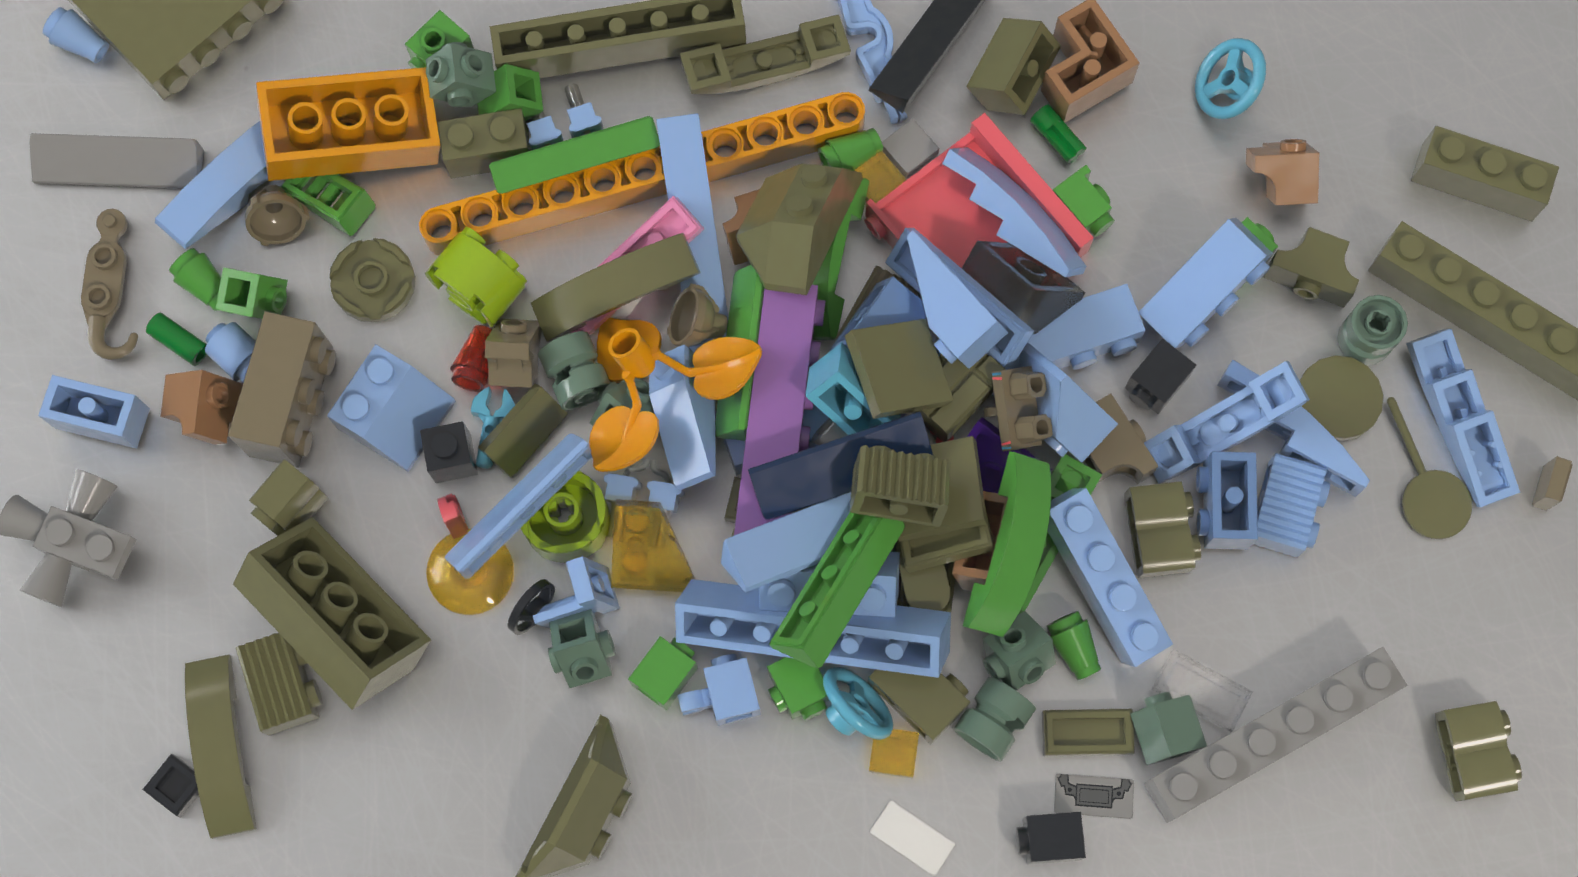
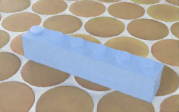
[675,579,951,678]

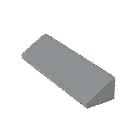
[29,133,204,189]

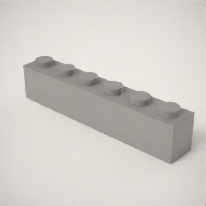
[1144,647,1408,823]

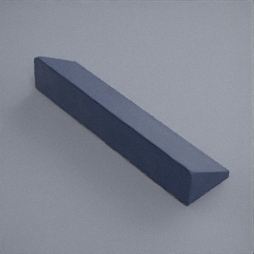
[748,412,934,520]

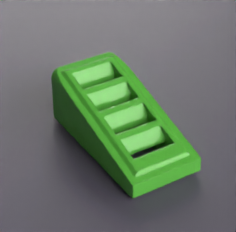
[280,174,376,236]

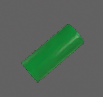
[146,312,207,366]

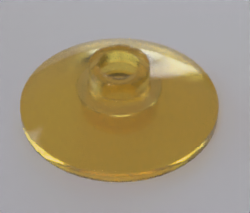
[426,529,514,615]

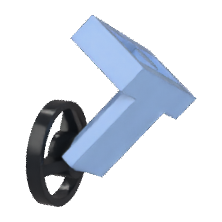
[507,556,620,635]

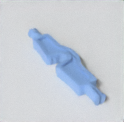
[837,0,907,124]

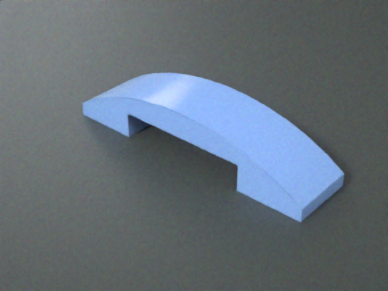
[1144,361,1310,484]

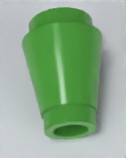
[818,128,883,171]
[169,248,221,311]
[1046,611,1101,680]

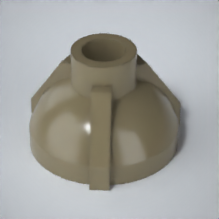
[245,185,310,246]
[667,283,728,347]

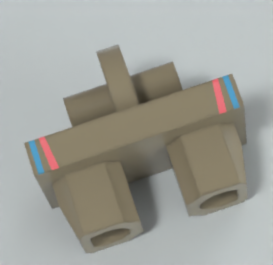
[983,366,1053,451]

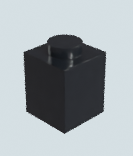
[1125,338,1197,414]
[420,421,478,483]
[1016,812,1086,865]

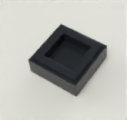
[142,754,199,818]

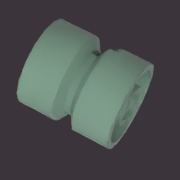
[1337,295,1408,365]
[538,331,611,411]
[953,677,1036,762]

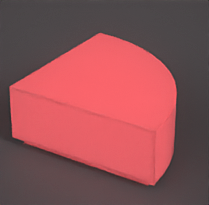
[437,493,469,539]

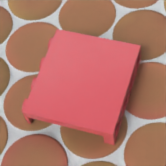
[864,112,1094,311]

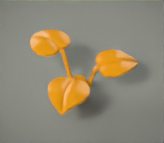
[589,317,762,472]

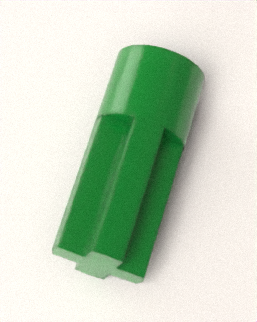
[1030,104,1087,163]

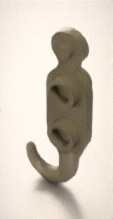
[81,208,138,360]

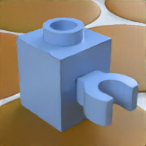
[678,654,761,726]

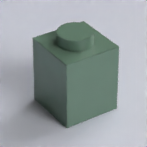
[1130,691,1207,765]

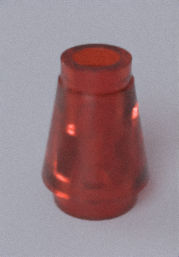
[450,325,492,392]

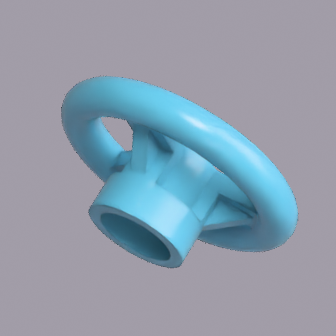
[1195,38,1266,119]
[823,667,893,740]

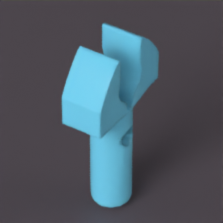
[471,386,515,469]

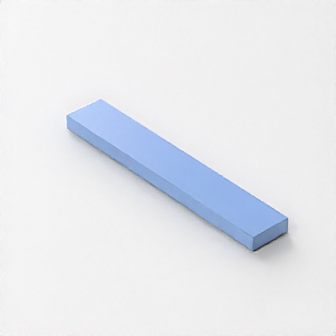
[656,113,728,352]

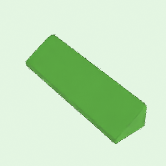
[489,116,660,194]
[715,264,765,441]
[769,512,905,668]

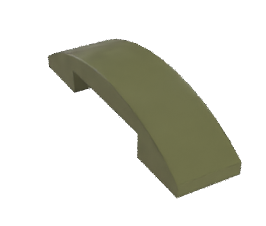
[680,14,851,94]
[531,233,701,342]
[185,654,257,839]

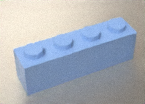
[1047,488,1173,667]

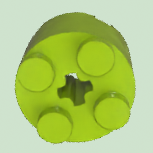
[425,226,527,327]
[521,471,610,563]

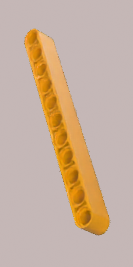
[419,92,865,255]

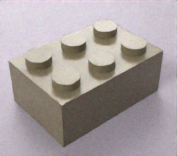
[228,312,336,468]

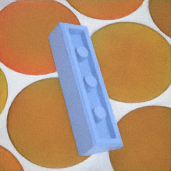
[445,433,592,579]
[721,492,851,593]

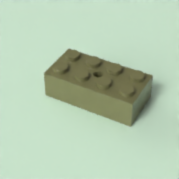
[233,517,431,710]

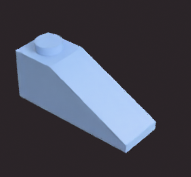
[907,231,1008,369]
[649,344,716,490]

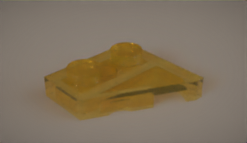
[611,499,696,592]

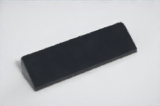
[868,0,985,113]

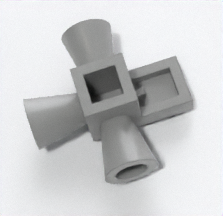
[0,469,136,607]

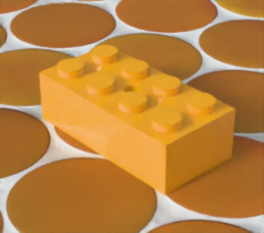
[256,67,440,181]

